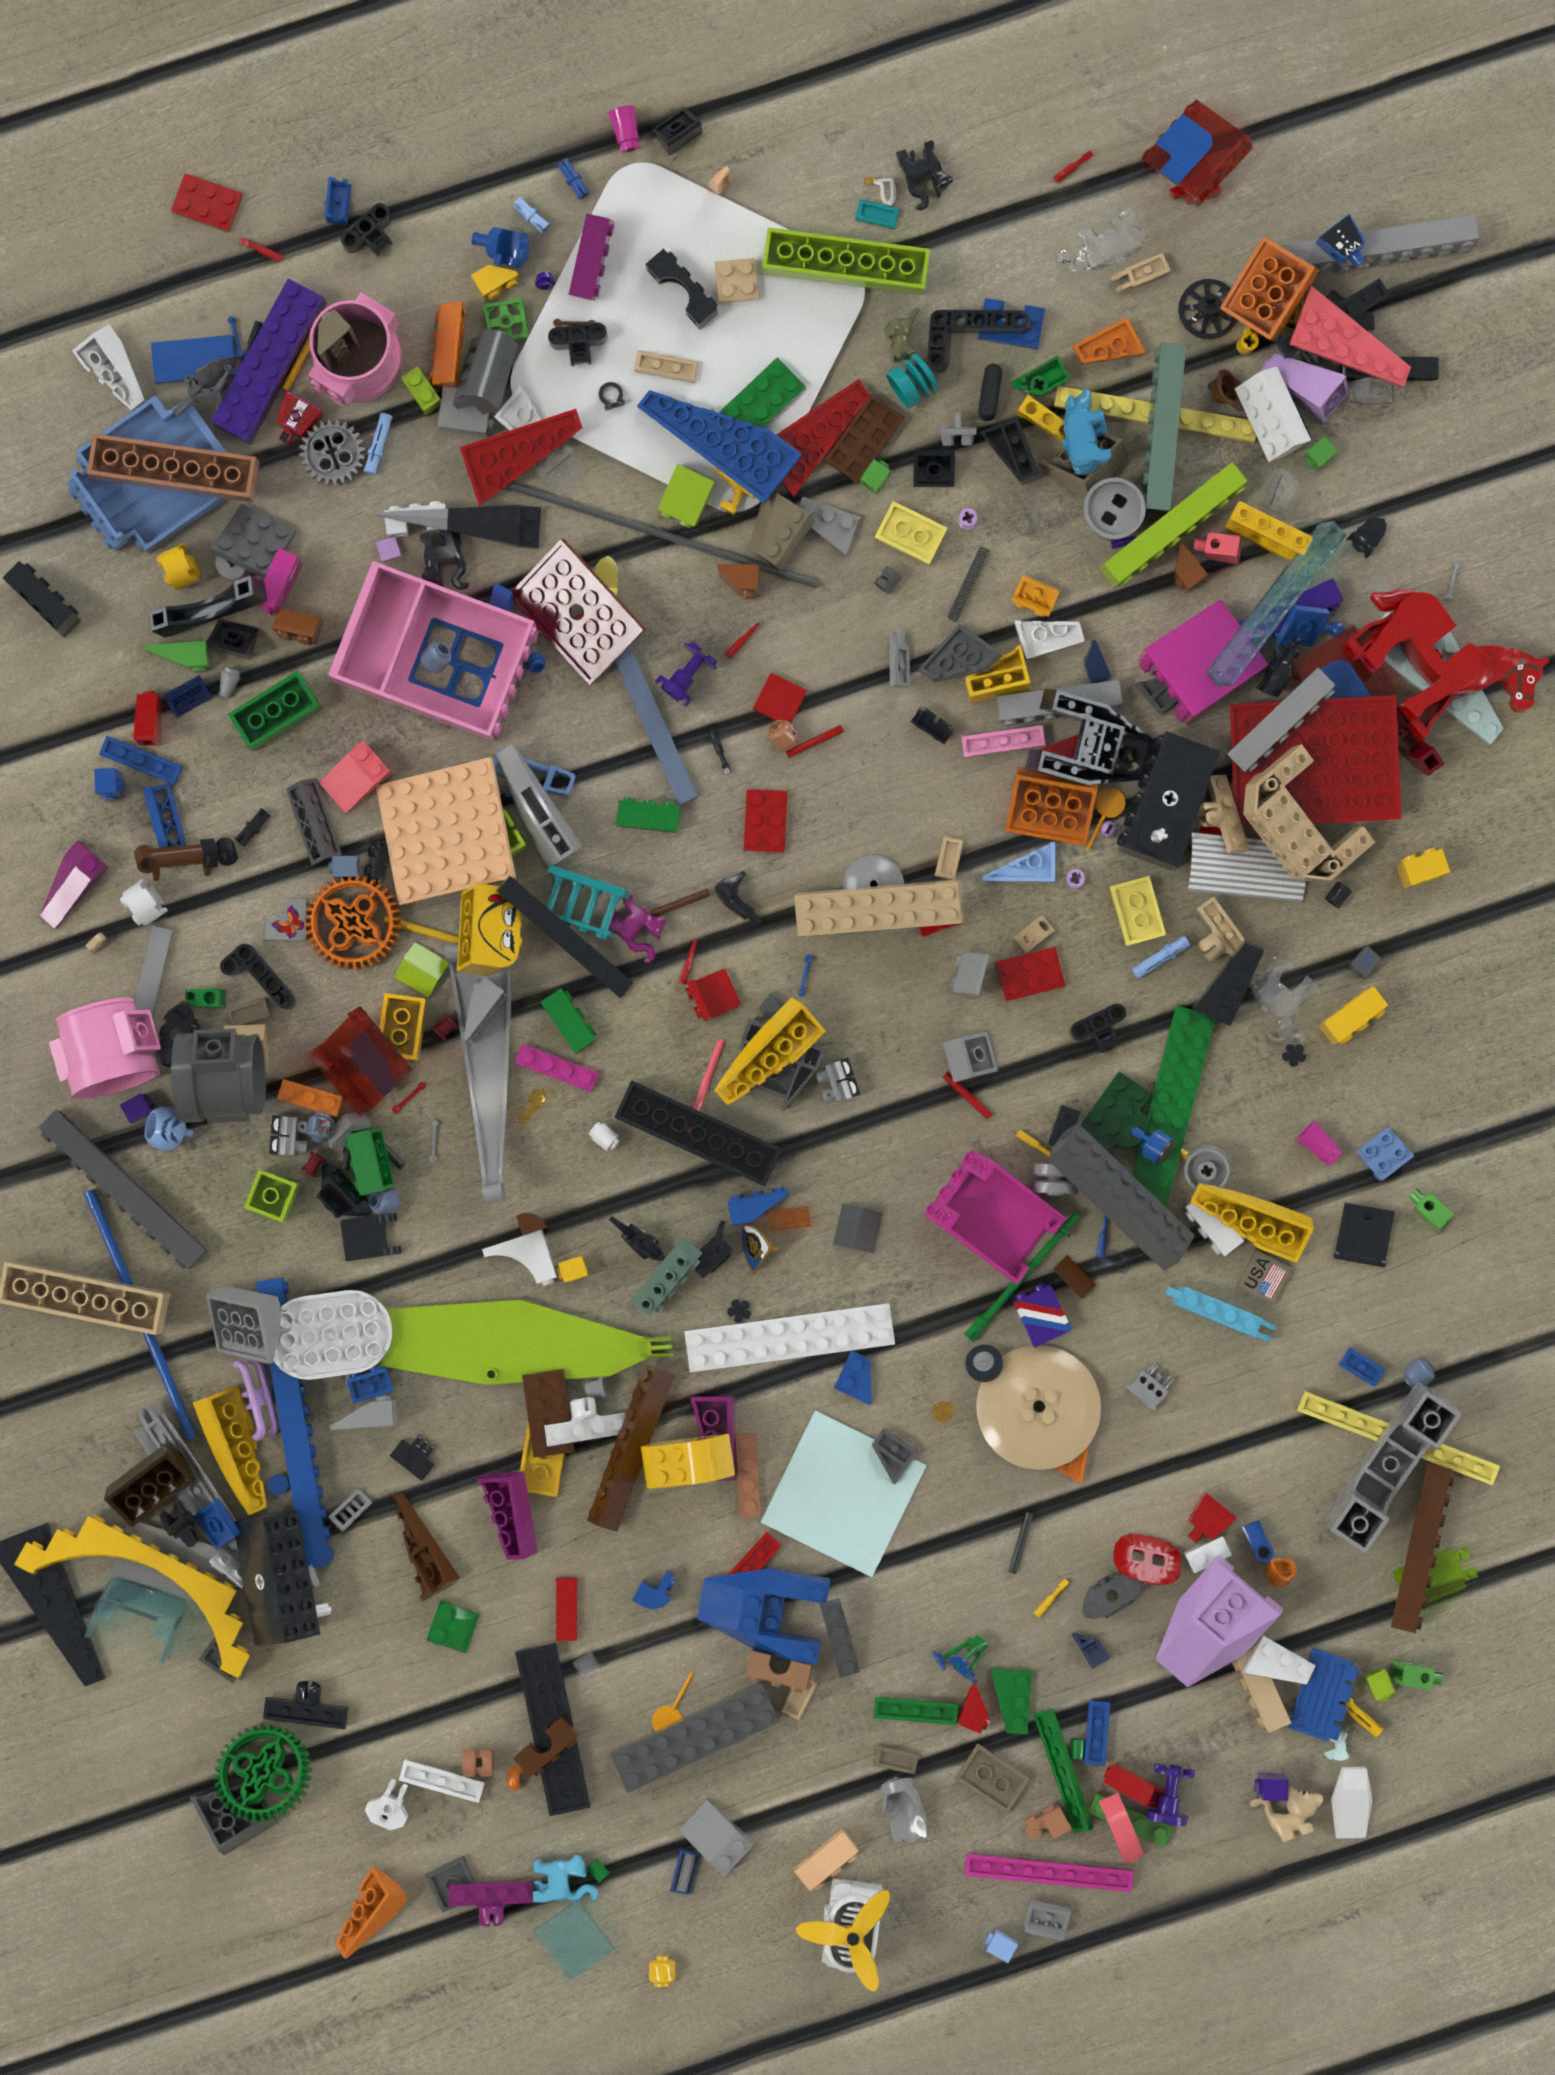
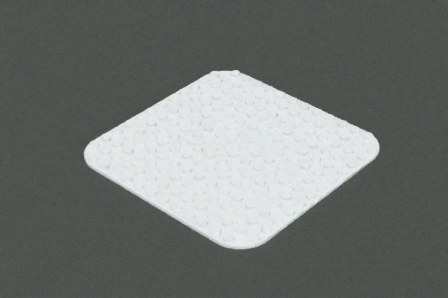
[510,163,865,512]

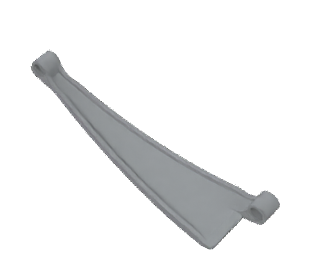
[445,943,512,1204]

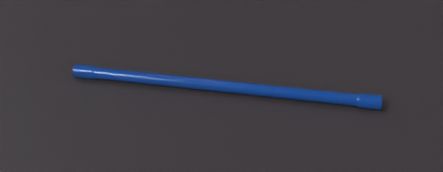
[83,1189,198,1441]

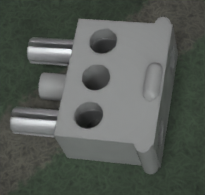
[1125,1362,1174,1411]

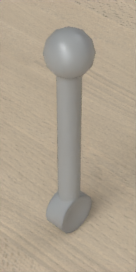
[1444,561,1462,602]
[428,1120,439,1163]

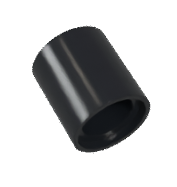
[1325,881,1352,909]

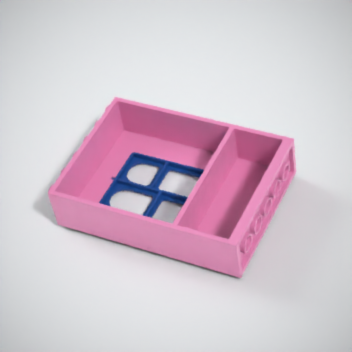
[328,561,539,742]

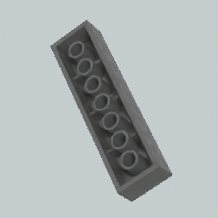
[1046,1123,1195,1271]
[610,1682,780,1793]

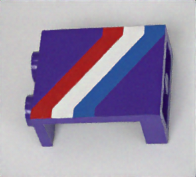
[1012,1283,1072,1348]

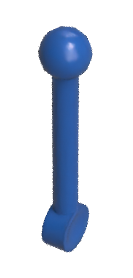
[228,316,244,358]
[798,955,813,997]

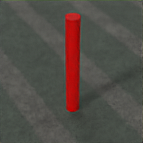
[785,725,844,758]
[942,1072,992,1119]

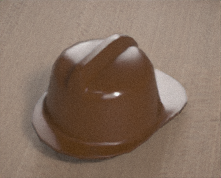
[1208,369,1245,411]

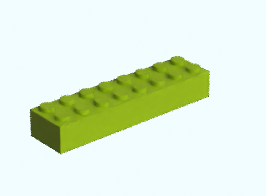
[762,227,930,295]
[1099,462,1247,588]

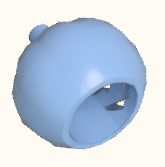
[145,1106,193,1151]

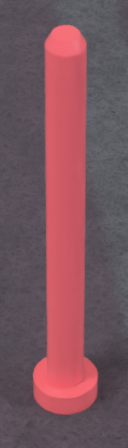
[683,1038,725,1132]

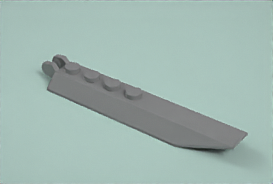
[135,1403,238,1554]

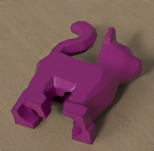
[602,894,666,963]

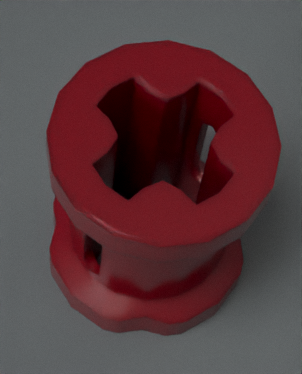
[432,1013,459,1041]
[301,1151,327,1178]

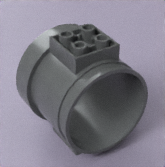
[171,1028,266,1123]

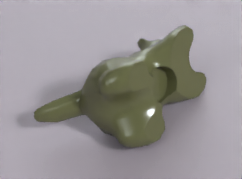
[884,307,920,363]

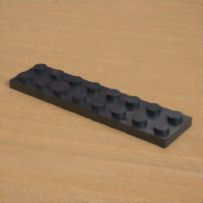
[515,1642,591,1816]

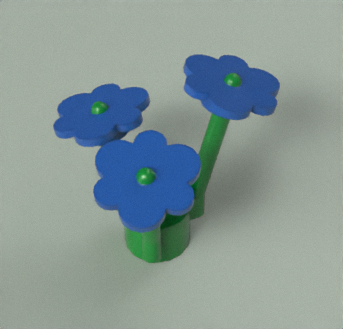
[931,1635,988,1683]

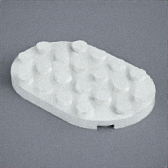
[274,1290,392,1380]

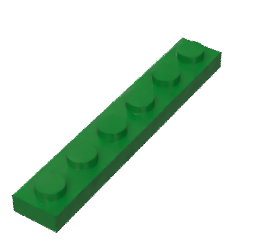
[1033,1708,1094,1833]

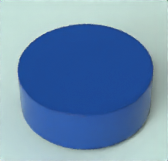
[268,1474,290,1495]

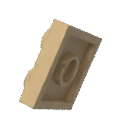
[715,258,759,304]

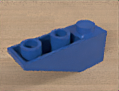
[727,1187,789,1226]

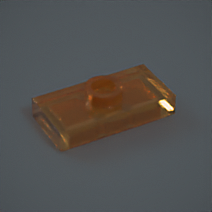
[768,1206,811,1231]

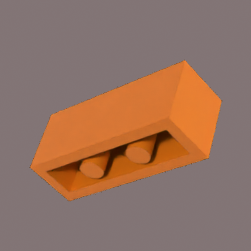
[277,1079,345,1117]

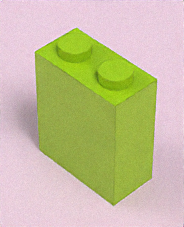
[657,464,717,528]

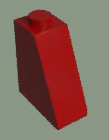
[133,691,161,746]
[1103,1764,1165,1808]

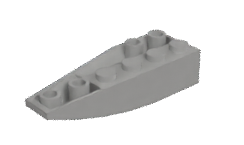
[496,743,582,868]

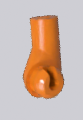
[507,1764,524,1791]

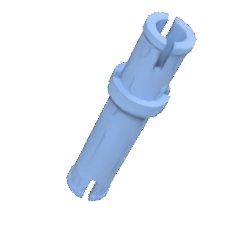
[363,413,393,475]
[1131,935,1191,980]

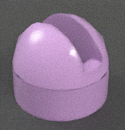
[1100,821,1117,838]

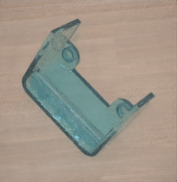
[85,1577,187,1664]

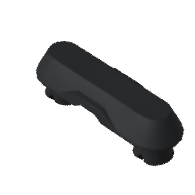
[978,364,1002,421]

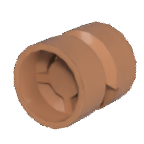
[462,1749,494,1777]

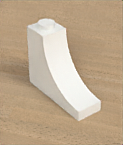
[482,1230,558,1286]

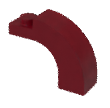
[1397,709,1445,776]

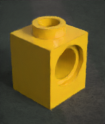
[556,1256,589,1283]

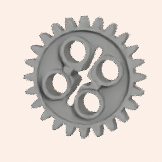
[299,419,366,486]

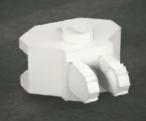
[365,1779,409,1830]

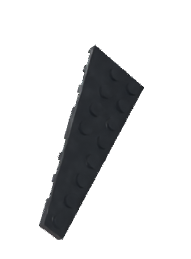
[0,1523,106,1687]

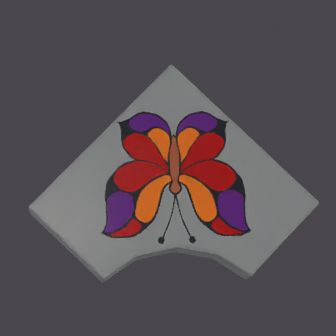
[265,899,307,941]

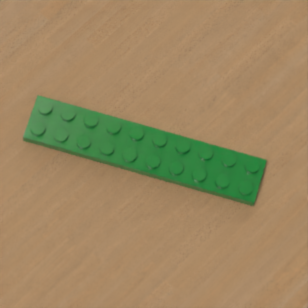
[1132,1006,1215,1207]

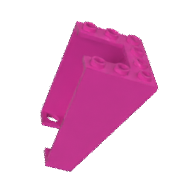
[1138,599,1268,725]
[924,1150,1066,1284]

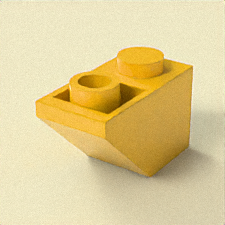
[471,265,520,301]

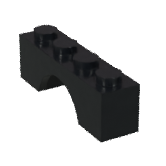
[645,248,718,330]

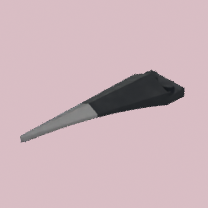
[375,505,541,549]

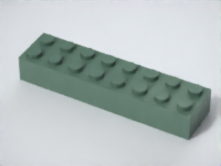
[1142,342,1186,514]

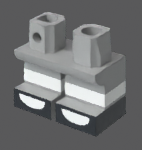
[815,1058,861,1102]
[269,1115,308,1155]

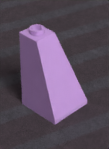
[1262,353,1349,424]

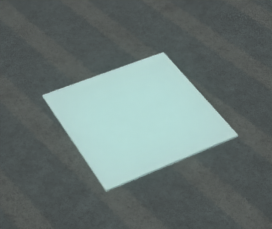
[761,1410,927,1577]

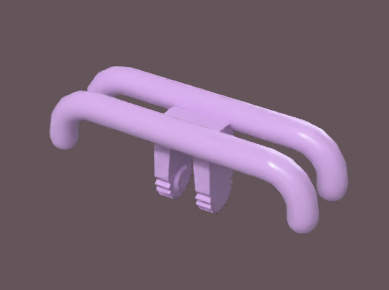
[233,1359,279,1441]

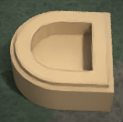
[85,932,106,953]

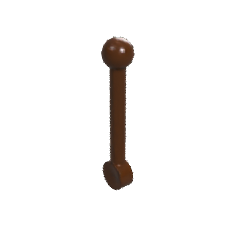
[553,319,595,327]

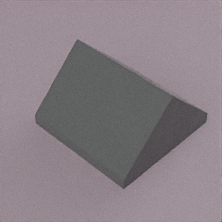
[833,1204,882,1253]

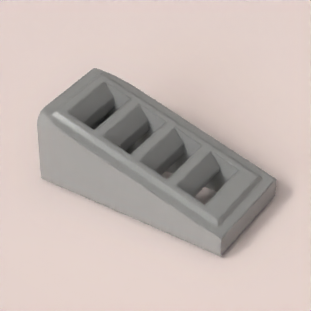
[328,1488,373,1533]

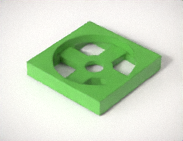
[482,298,529,342]

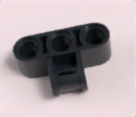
[340,203,393,257]
[548,322,608,367]
[1069,1004,1127,1054]

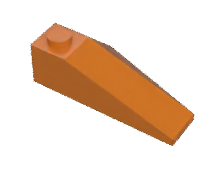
[336,1866,408,1959]

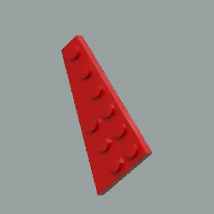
[776,379,870,498]
[460,409,583,506]

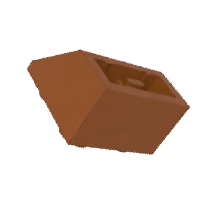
[272,608,323,646]

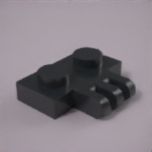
[390,1434,436,1481]

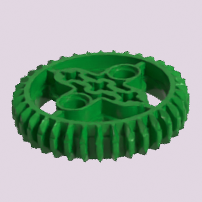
[214,1724,312,1823]

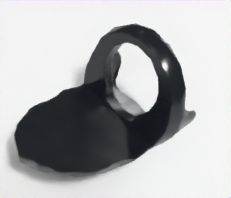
[1346,517,1387,559]

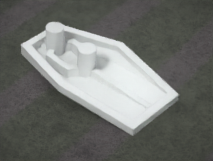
[1331,1767,1372,1838]

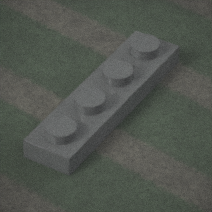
[820,1598,860,1678]

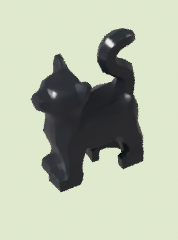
[896,140,953,211]
[420,530,469,590]
[1256,636,1302,697]

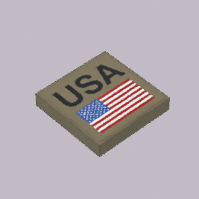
[1236,1249,1293,1306]

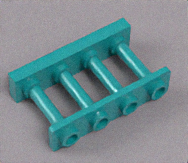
[546,865,631,940]

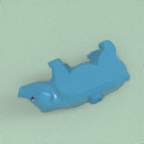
[1062,389,1112,475]

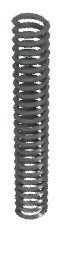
[947,546,990,622]

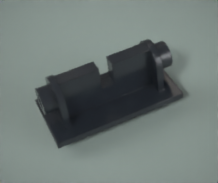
[910,706,954,744]
[364,841,389,884]

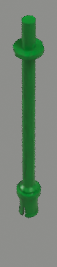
[964,1212,1080,1342]

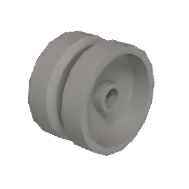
[1184,1144,1230,1190]
[1033,1164,1078,1196]

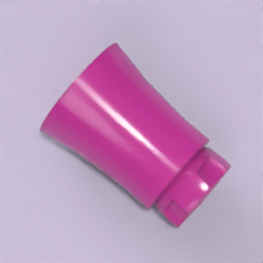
[607,105,640,153]
[1296,1120,1343,1166]

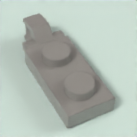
[889,630,910,688]

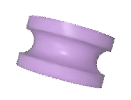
[1066,869,1085,889]

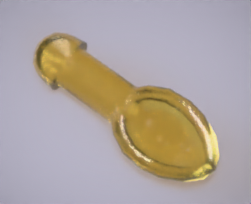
[518,1088,546,1124]

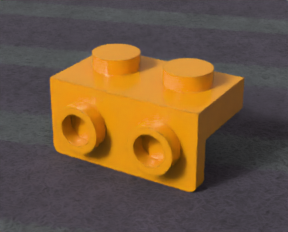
[1011,574,1060,617]

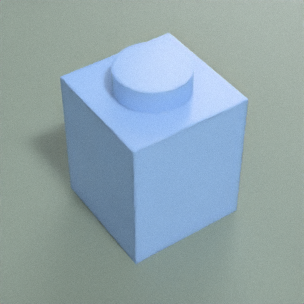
[984,1929,1018,1963]

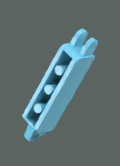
[1165,1286,1276,1342]

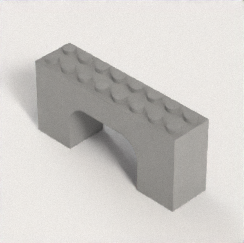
[1324,1380,1462,1554]

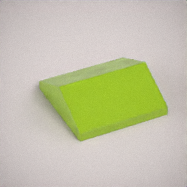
[394,942,449,998]

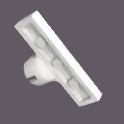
[544,1397,625,1446]

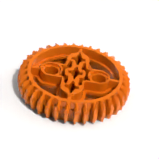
[304,874,402,971]

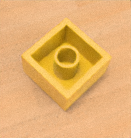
[1396,847,1450,890]

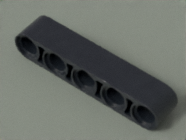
[1339,357,1439,381]

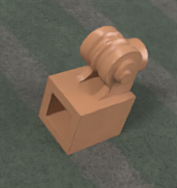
[1024,1804,1072,1839]

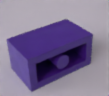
[1254,1773,1289,1801]

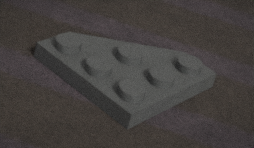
[919,624,1002,682]

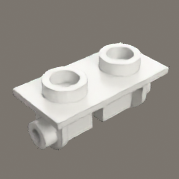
[209,1548,244,1589]

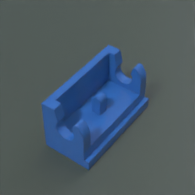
[325,177,352,225]

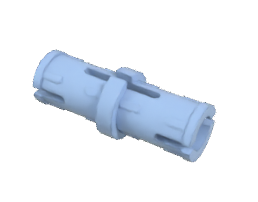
[513,197,551,234]

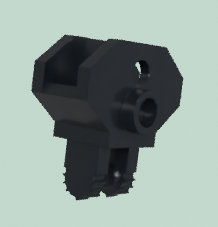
[159,1500,198,1548]

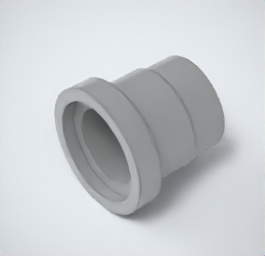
[585,1377,608,1398]

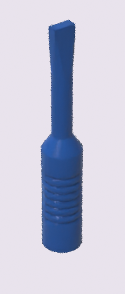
[1096,1214,1108,1258]

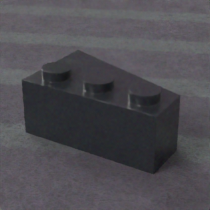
[980,417,1041,485]

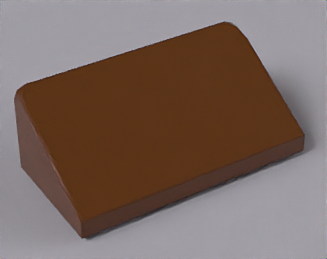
[1052,1255,1096,1299]

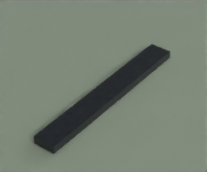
[496,875,633,998]

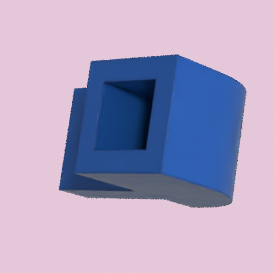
[632,1570,676,1609]

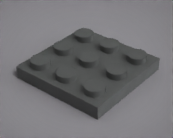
[212,504,296,578]

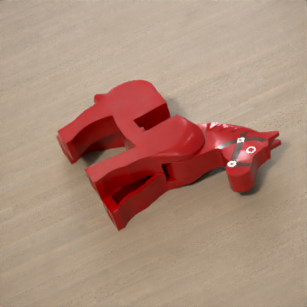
[1342,589,1550,742]

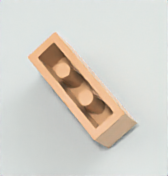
[794,1828,859,1891]

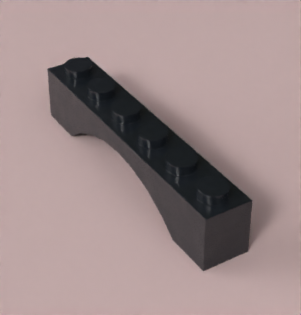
[149,575,267,638]

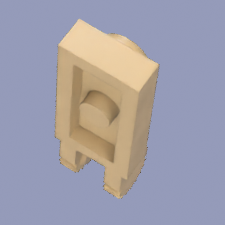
[1110,253,1171,294]

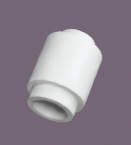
[589,1122,620,1151]

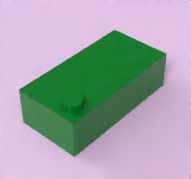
[228,671,323,751]

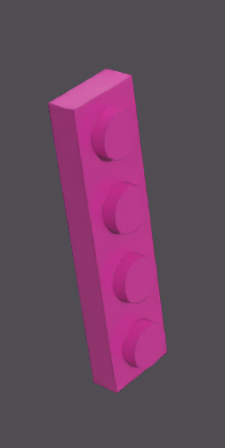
[515,1044,599,1092]

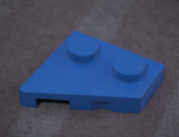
[834,1350,871,1405]

